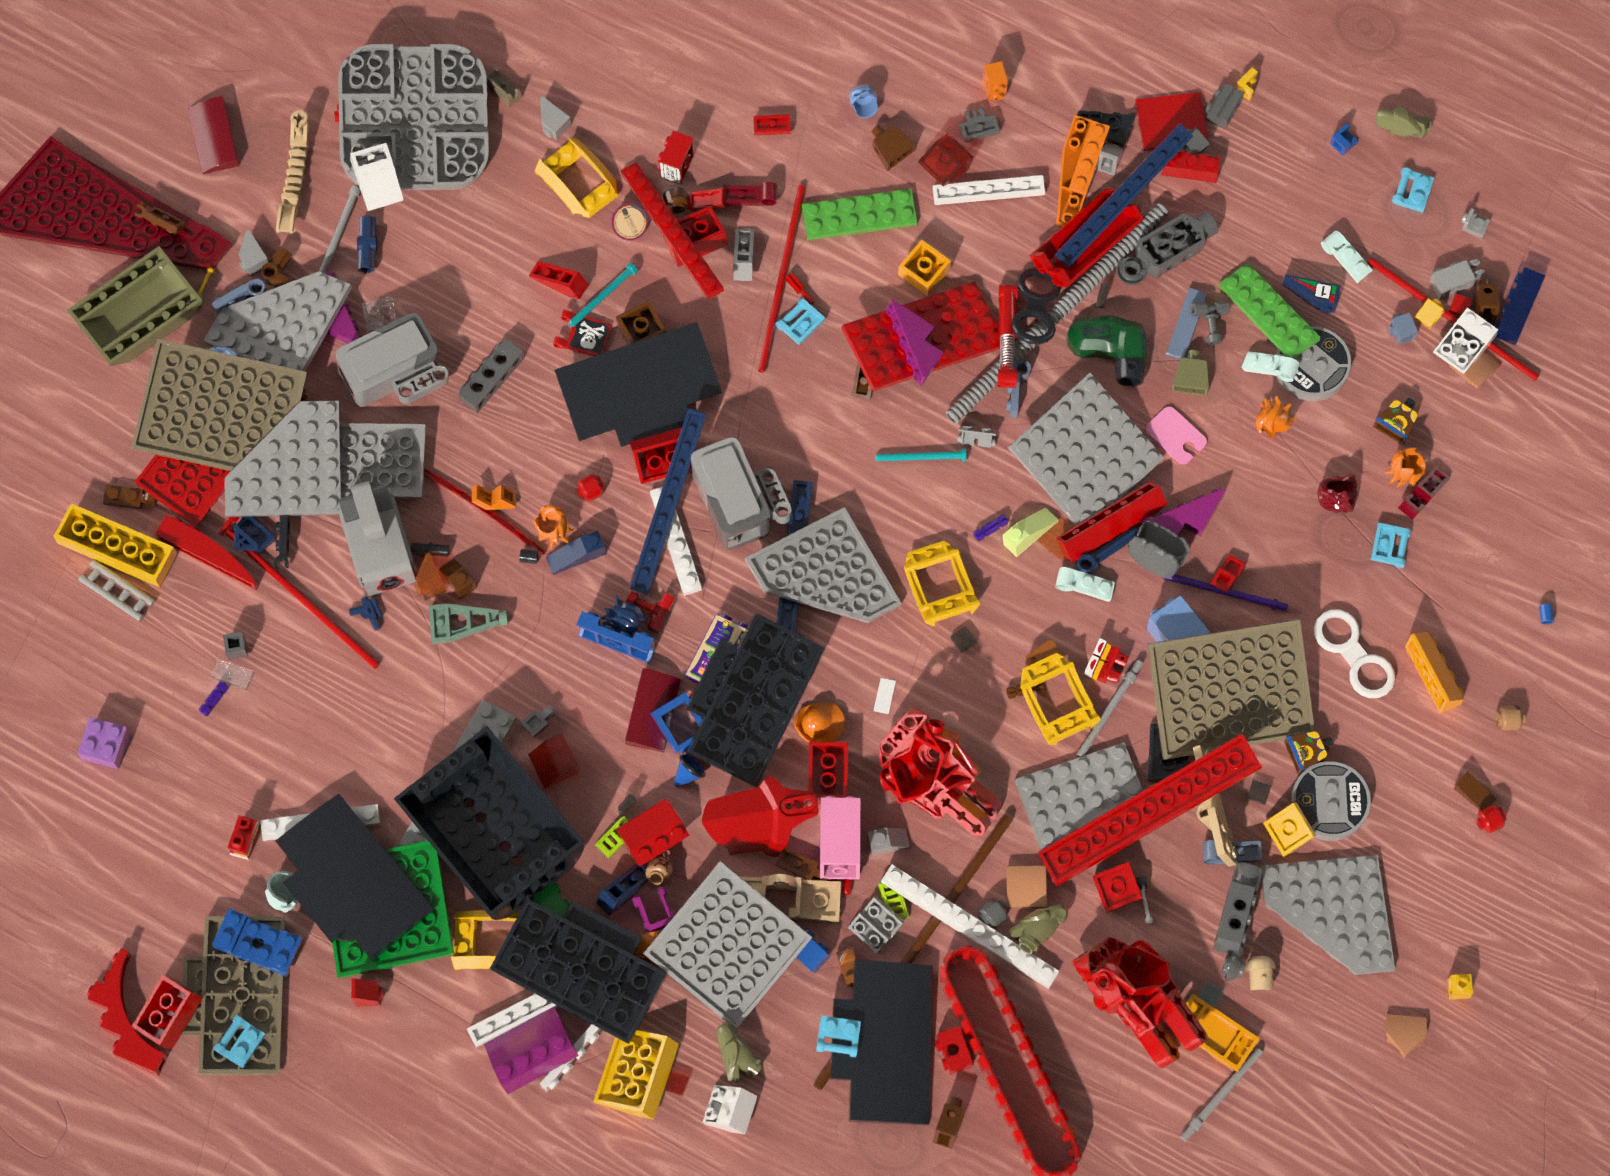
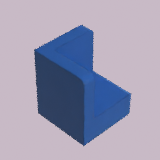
[1330,123,1358,156]

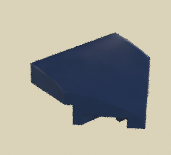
[234,516,276,552]

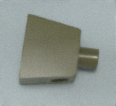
[1171,350,1209,396]

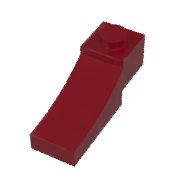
[1398,466,1450,520]

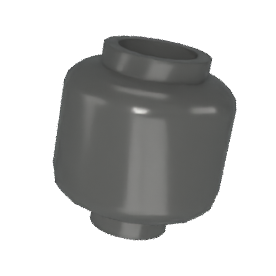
[978,898,1008,928]

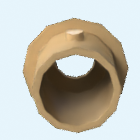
[1245,956,1276,990]

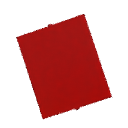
[1135,92,1209,150]

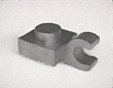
[521,705,556,738]

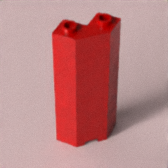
[1029,188,1144,288]

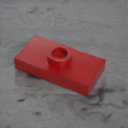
[688,188,725,211]

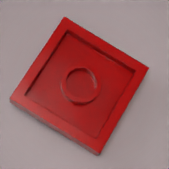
[1093,862,1144,914]

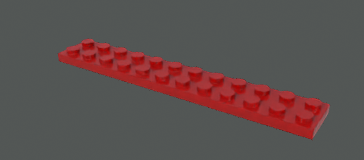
[1038,733,1263,886]

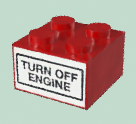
[658,131,695,185]

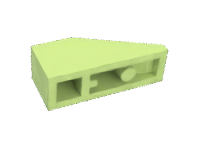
[1002,508,1059,557]

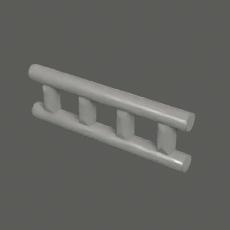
[78,559,156,622]

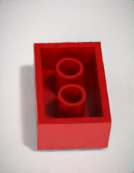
[808,742,848,805]
[132,974,203,1050]

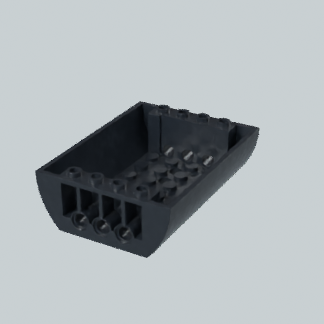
[393,726,585,920]

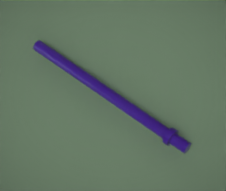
[1163,574,1288,612]

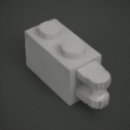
[1429,259,1486,299]

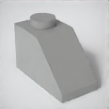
[540,96,571,140]
[1097,143,1123,176]
[239,230,268,277]
[867,828,910,856]

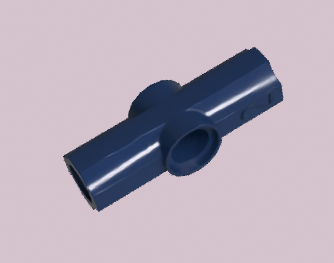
[357,215,378,273]

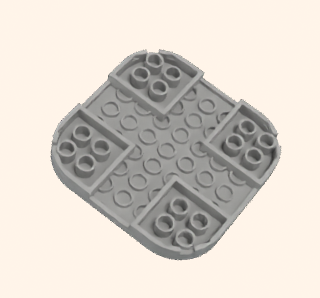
[338,44,489,190]

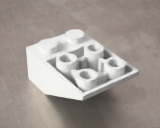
[350,143,404,211]
[1433,308,1498,374]

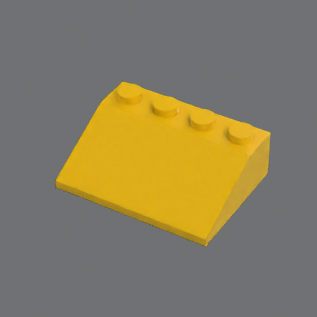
[593,1030,679,1120]

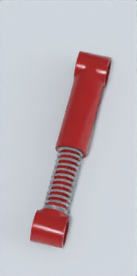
[997,284,1018,388]

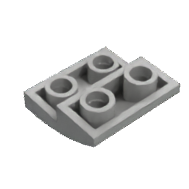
[848,896,905,954]

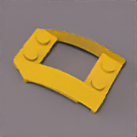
[535,137,618,218]
[904,541,980,627]
[1020,653,1101,745]
[451,910,520,970]

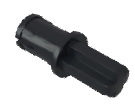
[411,542,449,557]

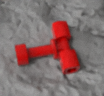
[626,591,675,633]

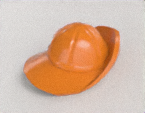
[794,702,844,742]

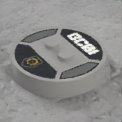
[1276,326,1351,401]
[1290,761,1371,841]

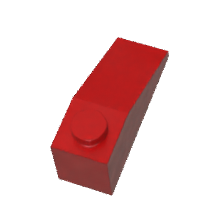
[529,261,589,299]

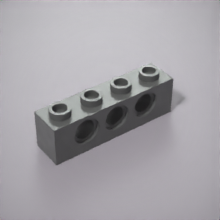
[458,339,524,414]

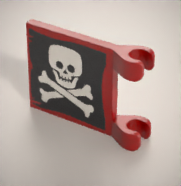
[553,310,611,356]

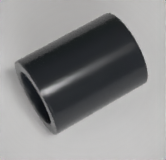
[519,549,538,564]

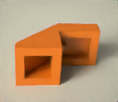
[472,484,516,510]

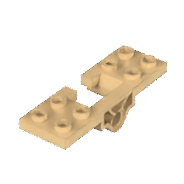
[1193,745,1237,867]
[739,874,841,922]

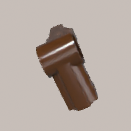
[261,247,296,287]

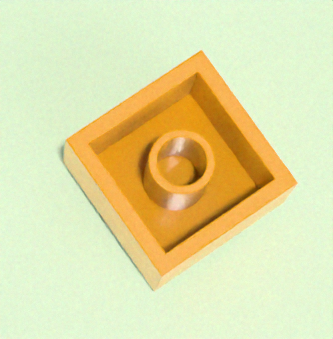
[898,240,951,297]

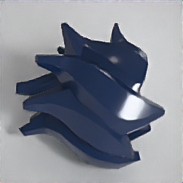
[600,596,647,637]

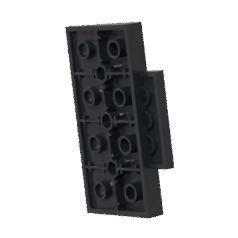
[554,322,722,447]
[686,613,824,787]
[275,794,435,961]
[489,899,668,1044]
[830,960,933,1125]

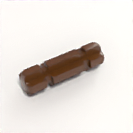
[1006,682,1044,699]

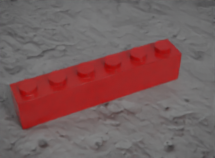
[1056,481,1167,562]

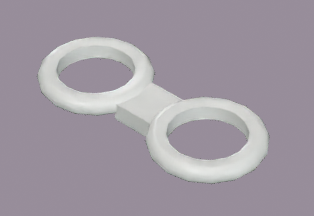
[1314,609,1395,698]

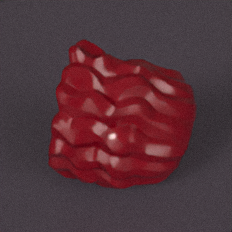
[1317,474,1358,513]

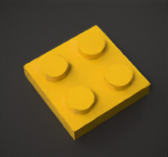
[1263,802,1317,857]

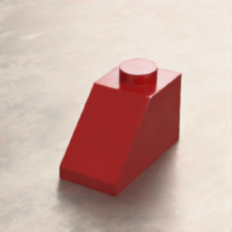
[351,978,384,1007]

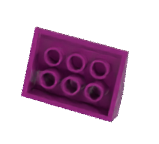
[484,1006,579,1094]

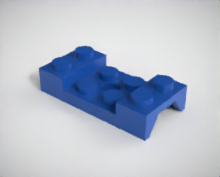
[576,611,655,664]
[212,908,303,977]

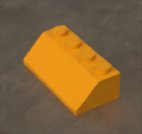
[1405,632,1464,714]

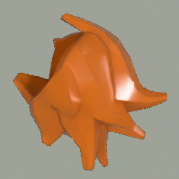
[1255,396,1298,439]
[1385,448,1427,488]
[533,505,575,549]

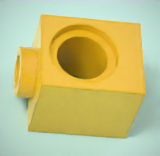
[1415,298,1445,329]
[1447,974,1473,1000]

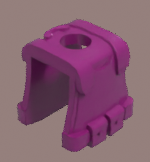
[632,887,674,932]

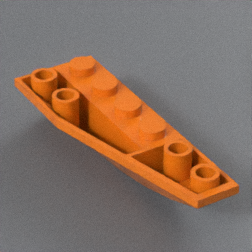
[1056,115,1110,227]

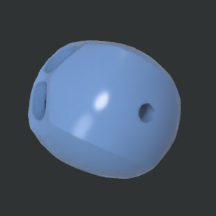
[849,84,878,118]

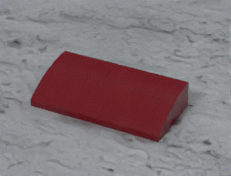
[188,95,239,174]
[625,668,681,753]

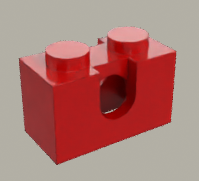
[934,1026,973,1075]

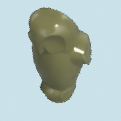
[1375,106,1432,138]
[1010,904,1068,954]
[716,1022,764,1084]

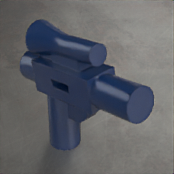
[349,596,383,631]

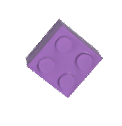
[77,717,131,769]

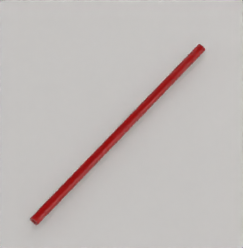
[758,185,805,373]
[1367,257,1540,381]
[225,529,380,669]

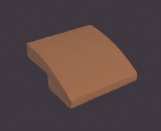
[1449,352,1501,390]
[1006,865,1047,907]

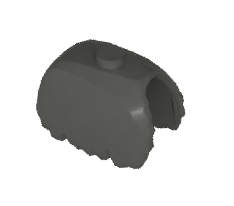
[1128,520,1190,578]

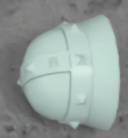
[265,871,298,913]

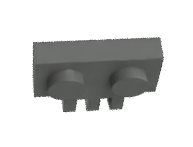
[959,107,1000,143]

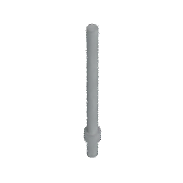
[319,183,361,273]
[1076,660,1143,757]
[1180,1048,1263,1142]

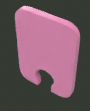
[1146,407,1207,465]

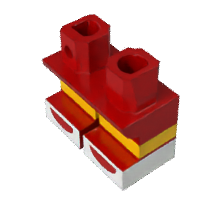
[1084,638,1129,684]
[227,815,261,860]

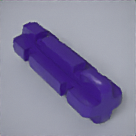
[973,514,1008,541]
[199,681,229,716]

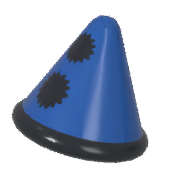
[674,754,706,787]

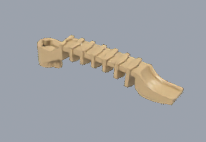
[276,110,310,234]

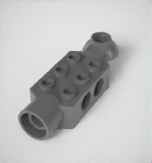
[1116,211,1218,285]
[1213,863,1263,982]

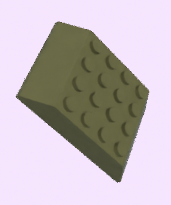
[67,246,203,366]

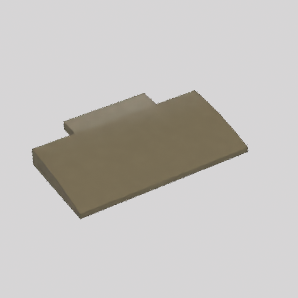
[181,916,285,1076]

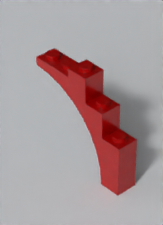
[87,948,168,1076]

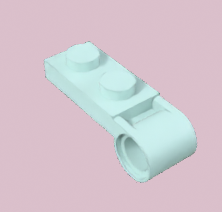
[1321,230,1373,283]
[1241,351,1300,382]
[1055,567,1115,602]

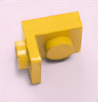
[1236,67,1258,101]

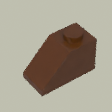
[852,361,872,400]
[439,559,476,600]

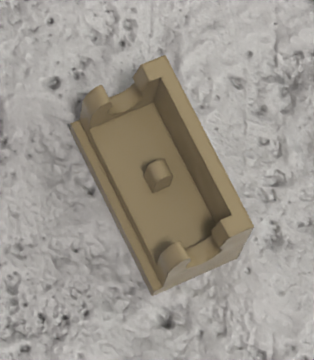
[486,67,523,108]

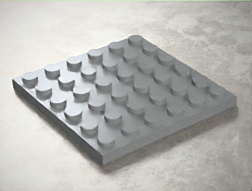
[1007,373,1164,526]
[644,861,812,1028]

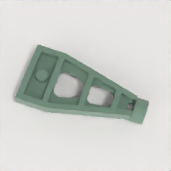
[429,604,508,644]

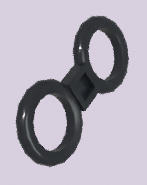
[1012,267,1061,345]

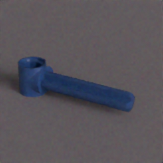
[1076,527,1139,574]

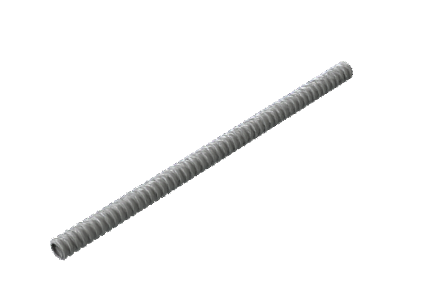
[946,203,1169,424]

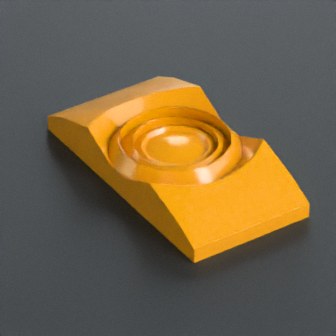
[1186,994,1260,1072]

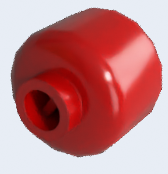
[575,474,605,502]
[1476,805,1507,833]

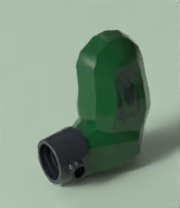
[1066,315,1147,387]

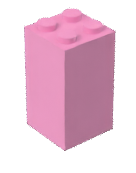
[820,796,860,879]

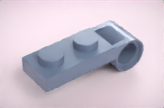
[211,279,267,315]
[1006,360,1031,418]
[1203,840,1262,865]

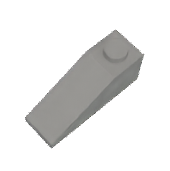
[733,229,754,281]

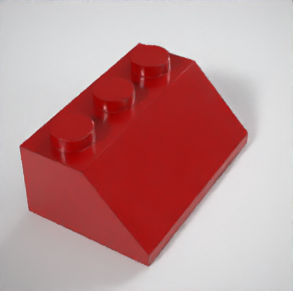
[662,206,728,267]
[629,428,692,484]
[616,798,690,866]

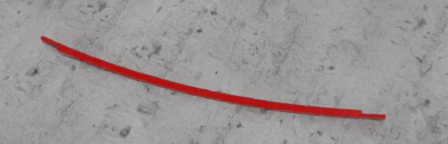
[424,468,545,555]

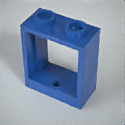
[650,692,702,754]

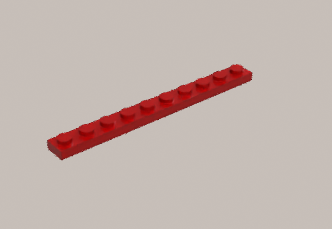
[620,162,724,299]

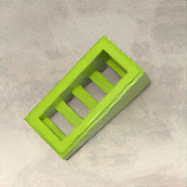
[595,816,628,859]
[878,883,909,920]

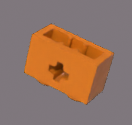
[983,61,1008,101]

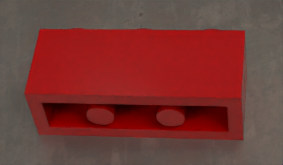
[1161,151,1221,183]

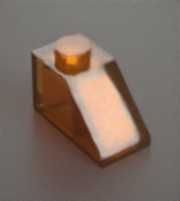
[415,553,446,601]

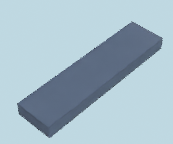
[1166,287,1207,359]

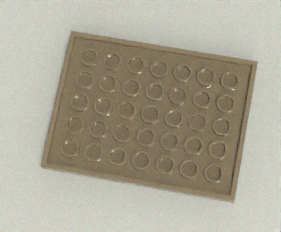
[131,338,307,471]
[1147,619,1315,759]

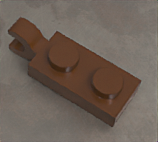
[134,202,186,234]
[103,485,156,509]
[775,848,828,881]

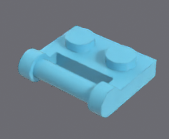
[1392,168,1434,213]
[775,298,825,346]
[1370,522,1411,568]
[213,1015,266,1068]
[816,1015,861,1057]

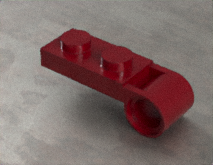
[723,182,777,206]

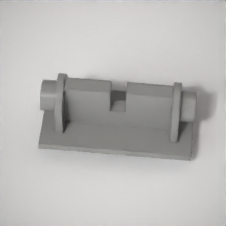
[957,426,996,448]

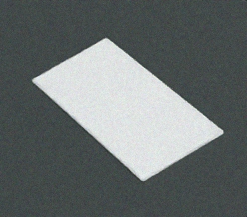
[873,678,896,714]

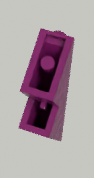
[324,269,362,344]
[886,299,944,386]
[1142,488,1226,537]

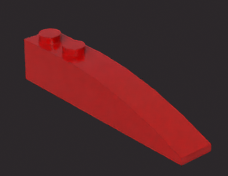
[155,515,258,590]

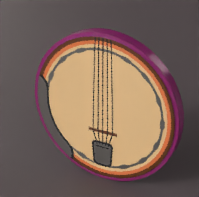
[611,203,648,241]

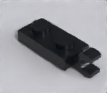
[274,515,290,569]

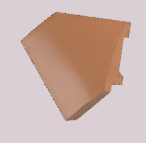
[1386,1014,1427,1058]

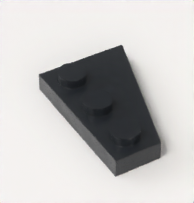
[1077,110,1137,147]

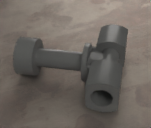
[1190,302,1230,345]

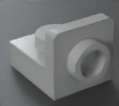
[1461,208,1490,238]

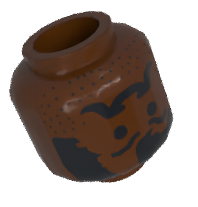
[663,186,689,214]

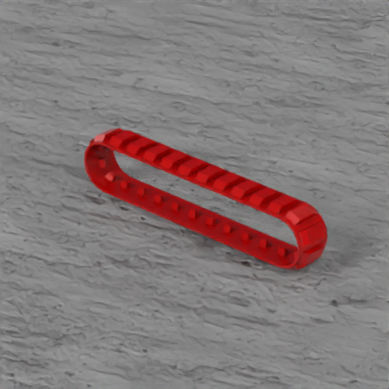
[940,945,1081,1176]

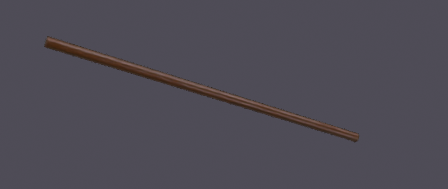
[813,815,1013,1091]

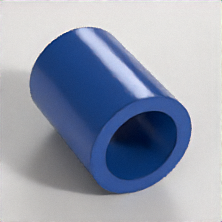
[1539,604,1554,624]

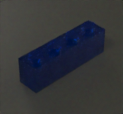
[1495,267,1546,345]

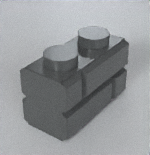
[1205,83,1244,129]

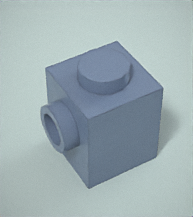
[1389,313,1418,345]

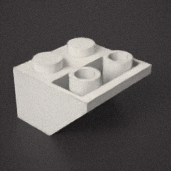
[702,1085,757,1134]

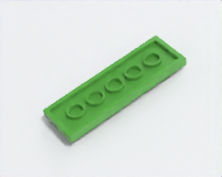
[802,189,917,241]
[1219,263,1320,359]

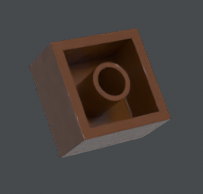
[616,301,666,345]

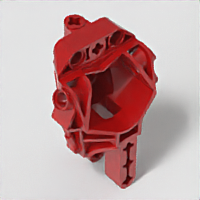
[879,708,1002,837]
[1071,937,1208,1068]

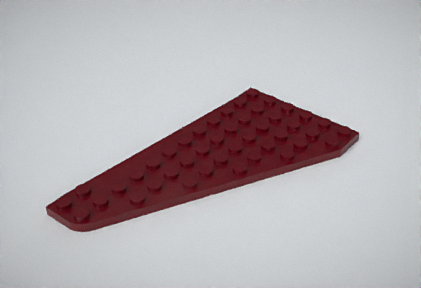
[0,136,233,269]

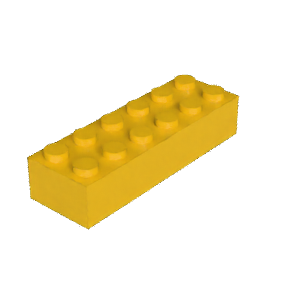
[54,503,177,587]

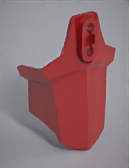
[702,776,819,857]

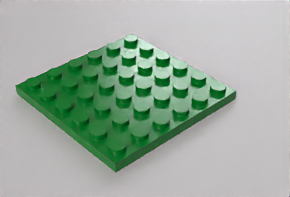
[332,841,454,979]

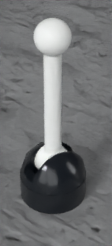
[1136,876,1153,924]

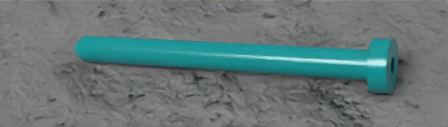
[568,263,638,327]
[875,448,966,462]

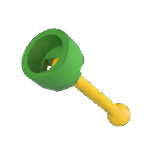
[197,267,214,309]

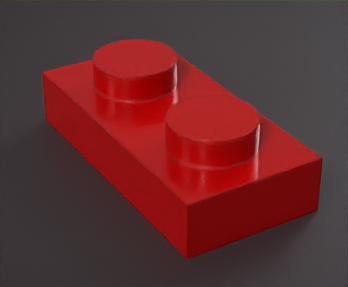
[753,114,791,136]

